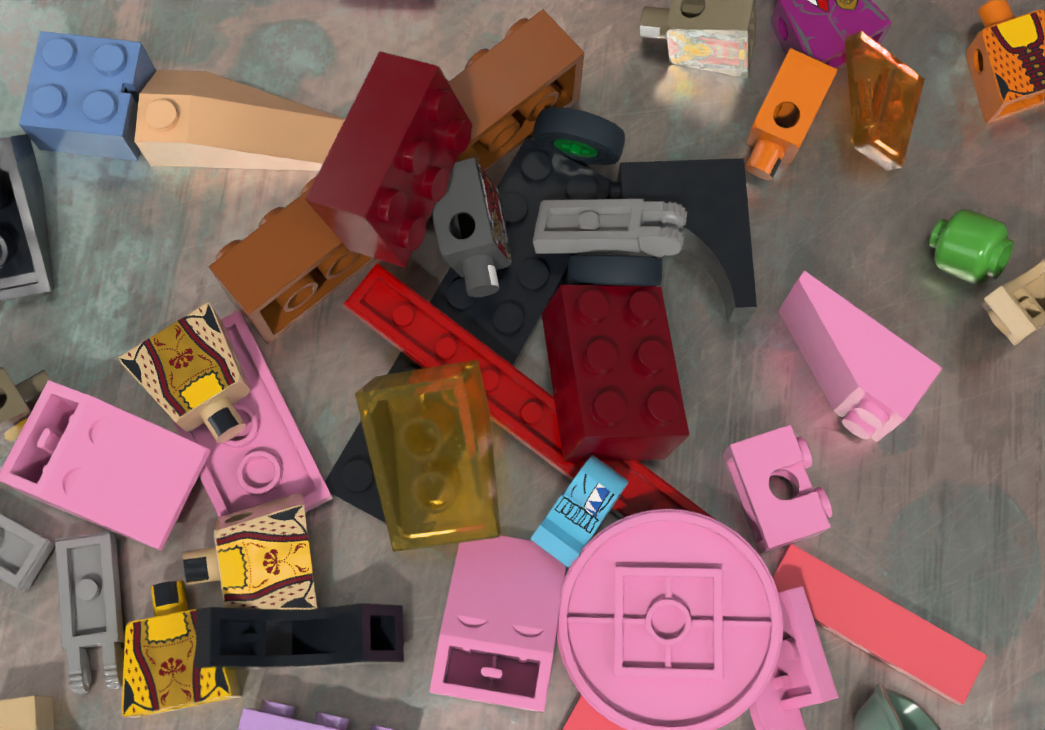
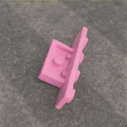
[749,586,838,730]

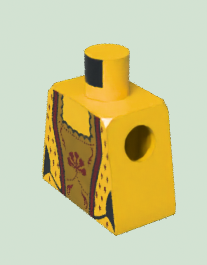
[122,581,242,717]

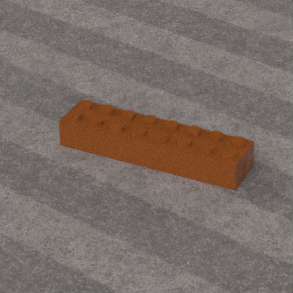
[208,9,585,344]

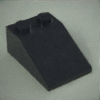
[0,134,54,301]

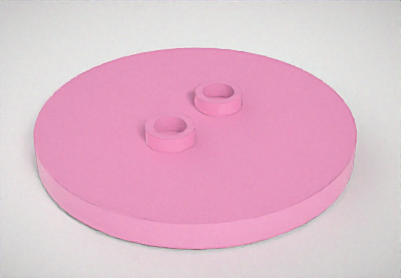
[556,509,783,730]

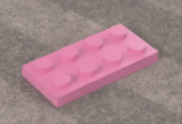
[172,310,333,518]

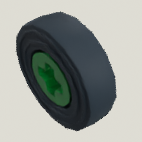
[532,107,625,165]
[568,254,662,287]

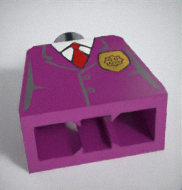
[771,0,892,69]

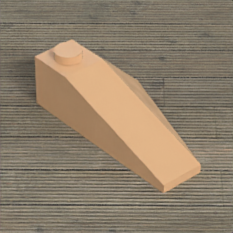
[134,70,345,171]

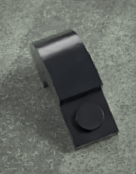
[196,603,404,670]

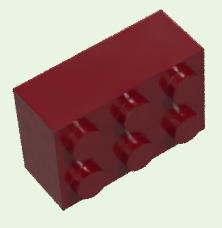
[305,51,473,268]
[541,285,690,462]

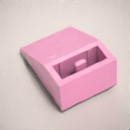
[0,380,211,551]
[429,529,566,713]

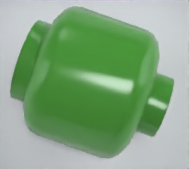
[929,209,1014,284]

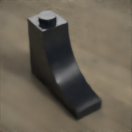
[608,158,757,323]

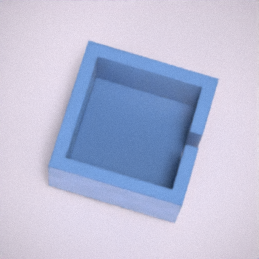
[19,31,156,161]

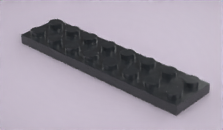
[325,137,612,542]

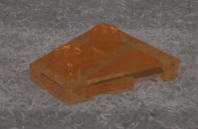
[845,32,925,171]

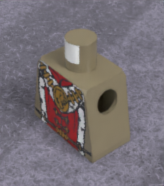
[640,0,756,78]

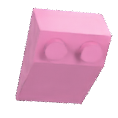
[778,270,943,442]

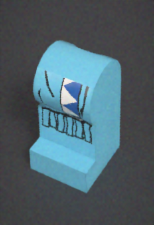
[530,455,629,568]

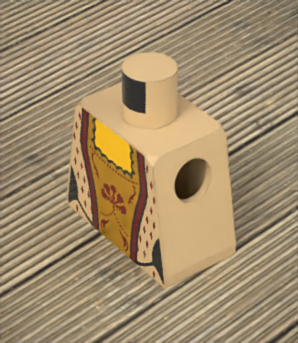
[118,302,251,443]
[183,493,317,610]

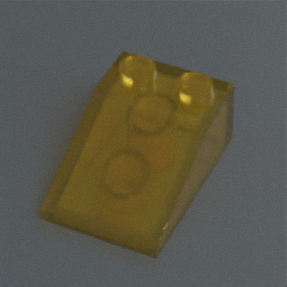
[355,360,501,552]

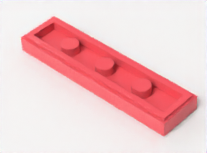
[772,544,987,705]

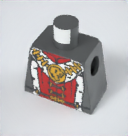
[431,157,512,297]

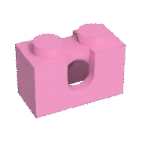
[722,425,832,555]

